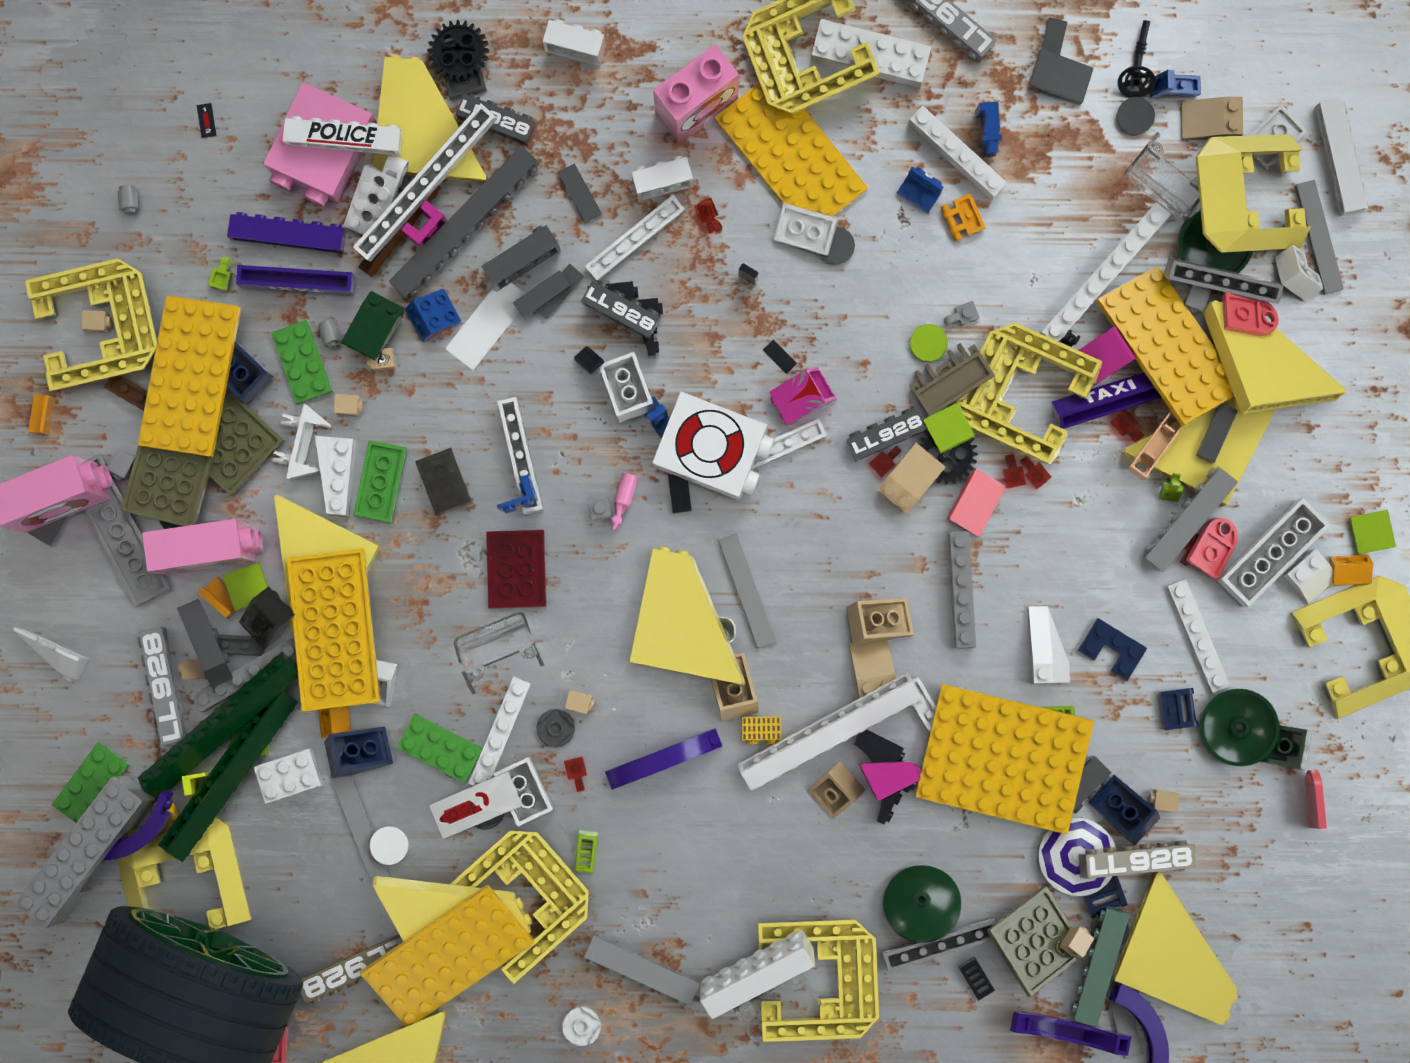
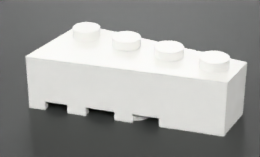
[315,436,356,517]

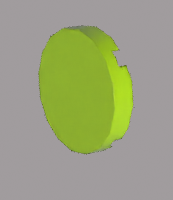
[910,324,948,362]

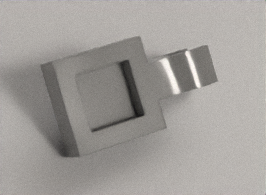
[944,301,980,326]

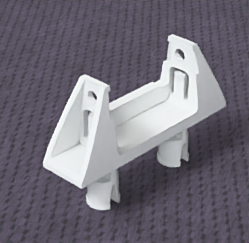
[272,404,333,480]

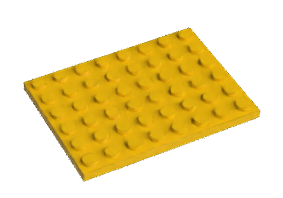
[915,684,1094,835]

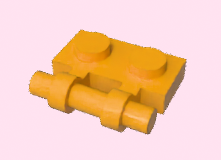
[941,193,986,241]

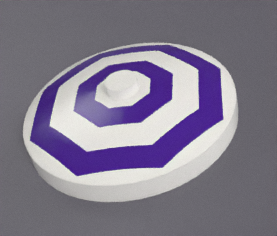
[1038,818,1116,897]

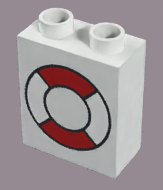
[652,392,775,501]

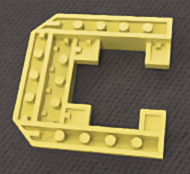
[742,0,880,114]
[1195,135,1311,253]
[25,258,157,392]
[956,323,1102,464]
[1291,575,1410,719]
[117,817,251,929]
[450,831,589,984]
[758,920,879,1042]

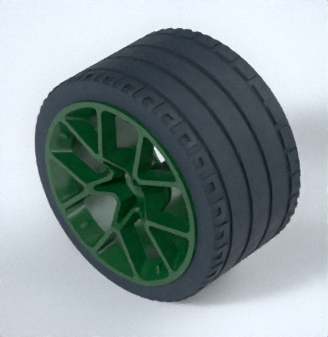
[68,906,303,1063]

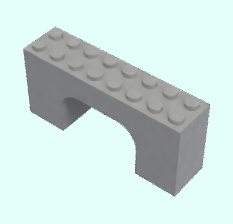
[14,775,157,928]

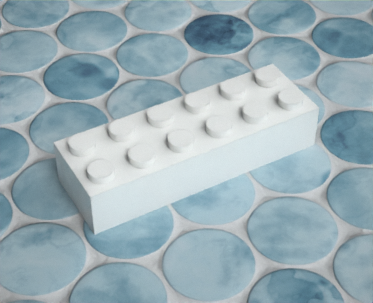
[811,19,931,88]
[1217,498,1331,607]
[700,930,815,1019]

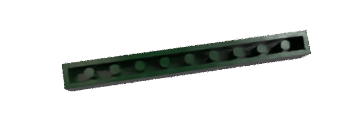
[138,652,298,800]
[158,691,298,862]

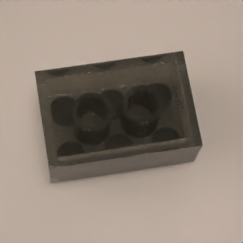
[415,448,473,517]
[239,586,295,650]

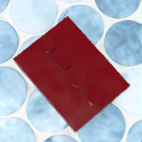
[486,530,547,609]

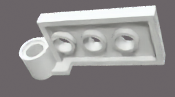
[343,155,409,235]

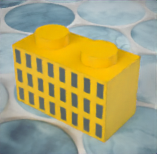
[742,716,781,744]

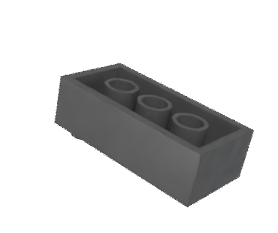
[482,225,561,292]
[177,599,233,688]

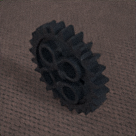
[427,20,490,82]
[919,431,978,485]

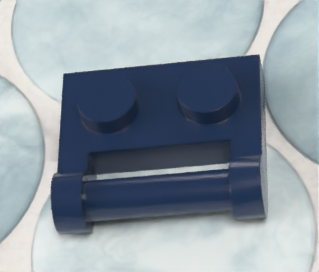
[1159,688,1199,730]
[1083,876,1128,918]

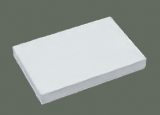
[1248,104,1308,171]
[773,203,838,256]

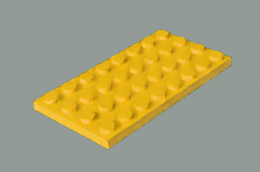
[715,82,868,217]
[1096,266,1235,427]
[138,295,241,457]
[286,548,381,712]
[360,884,534,1026]

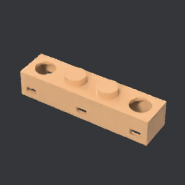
[1127,410,1182,480]

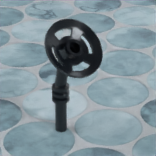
[1117,20,1156,97]

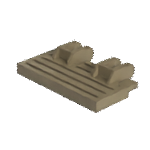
[910,343,995,416]

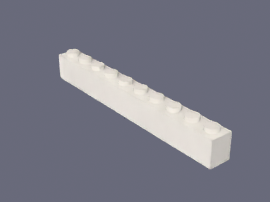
[353,103,497,262]
[1040,190,1181,342]
[738,672,922,791]

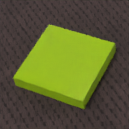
[923,403,975,454]
[1349,510,1396,555]
[222,562,272,612]

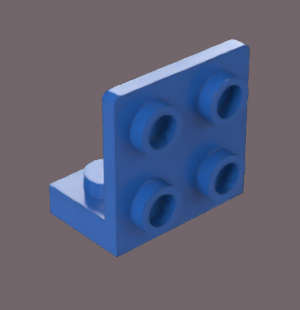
[897,167,944,213]
[405,289,461,342]
[497,475,538,514]

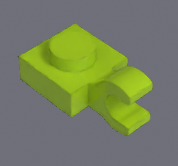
[208,256,233,291]
[1159,473,1183,502]

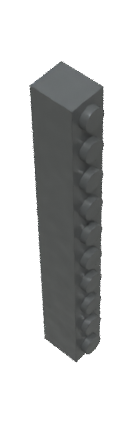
[389,145,539,300]

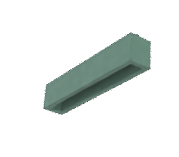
[1071,906,1130,1027]

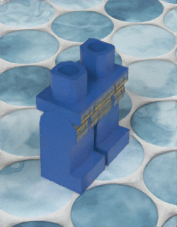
[975,101,1002,157]

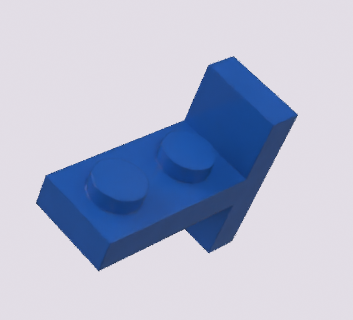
[1149,69,1201,98]
[643,396,670,438]

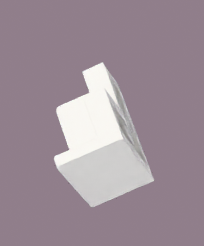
[1275,245,1323,301]

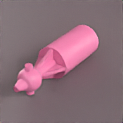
[611,472,639,530]

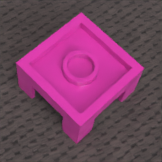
[401,200,447,248]

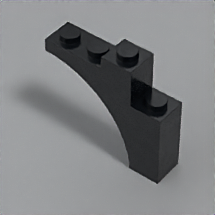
[587,281,663,359]
[853,729,918,825]

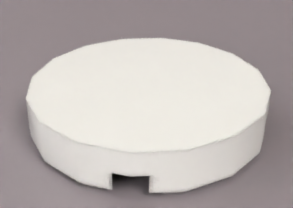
[369,826,408,865]
[562,1007,601,1046]

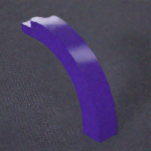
[605,728,722,790]
[102,790,174,861]
[1109,981,1169,1063]
[1010,1011,1132,1056]

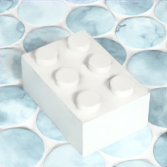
[543,19,606,66]
[631,156,693,202]
[599,352,655,423]
[254,748,324,804]
[493,757,554,827]

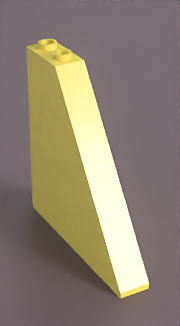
[372,55,488,184]
[1203,300,1346,414]
[1121,397,1276,506]
[274,494,381,633]
[630,546,745,685]
[1112,872,1238,1026]
[373,876,532,941]
[318,1010,447,1063]

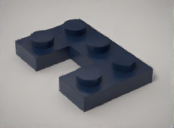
[1077,618,1147,681]

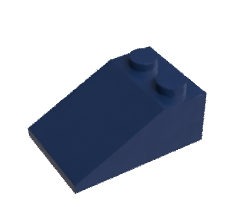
[227,341,274,404]
[324,727,393,778]
[1088,775,1161,846]

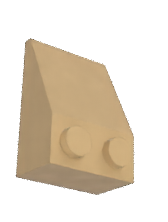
[1181,97,1243,140]
[877,442,946,514]
[846,598,914,644]
[849,640,896,698]
[711,652,759,721]

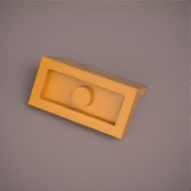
[28,395,55,436]
[1330,554,1373,585]
[197,577,235,619]
[318,707,351,738]

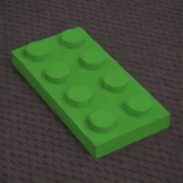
[271,320,333,405]
[353,440,407,523]
[397,713,483,783]
[52,742,130,823]

